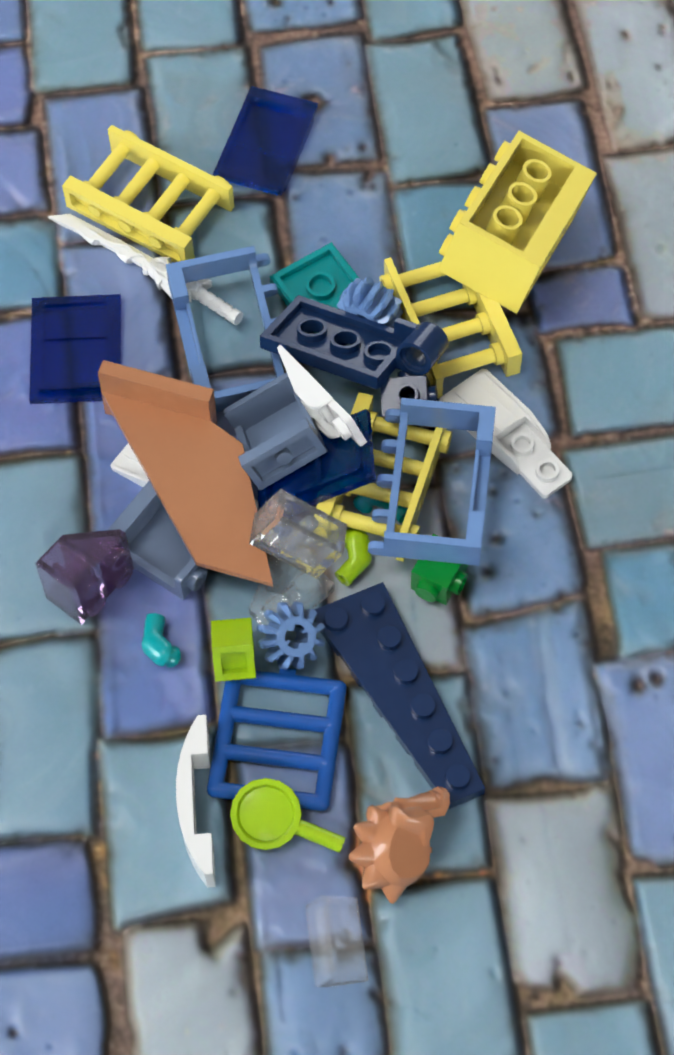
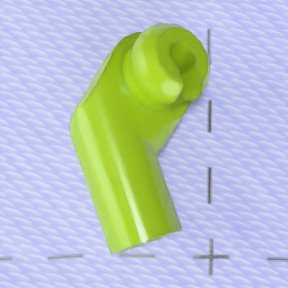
[335,528,372,586]

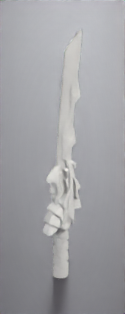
[48,214,243,325]

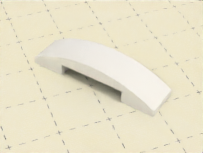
[176,715,216,888]

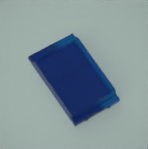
[213,86,318,196]

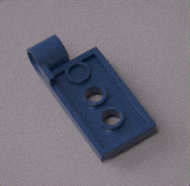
[260,295,449,390]

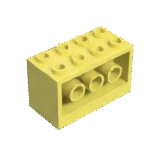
[438,131,597,314]

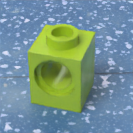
[211,617,256,682]

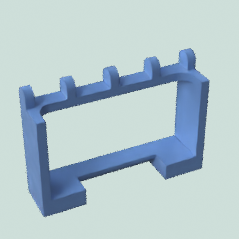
[166,246,284,412]
[368,398,496,566]

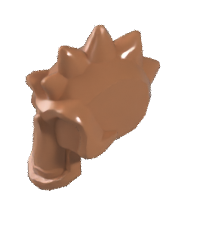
[349,786,450,904]

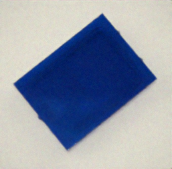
[29,294,122,404]
[258,409,376,525]

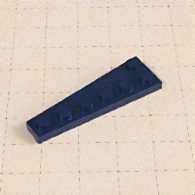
[313,582,485,809]

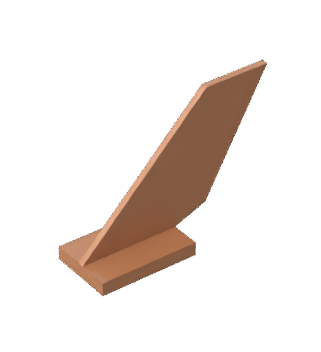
[98,360,273,587]

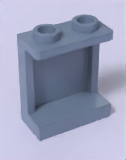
[223,373,328,491]
[104,481,208,600]

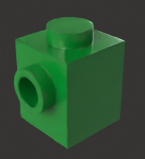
[411,534,468,605]

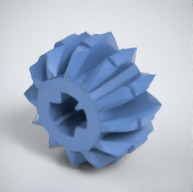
[337,276,403,328]
[256,601,325,670]

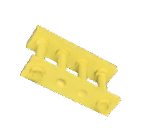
[62,125,235,262]
[379,257,523,399]
[313,392,452,562]

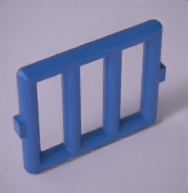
[207,669,347,811]

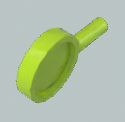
[230,778,346,853]

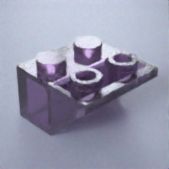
[35,529,134,625]

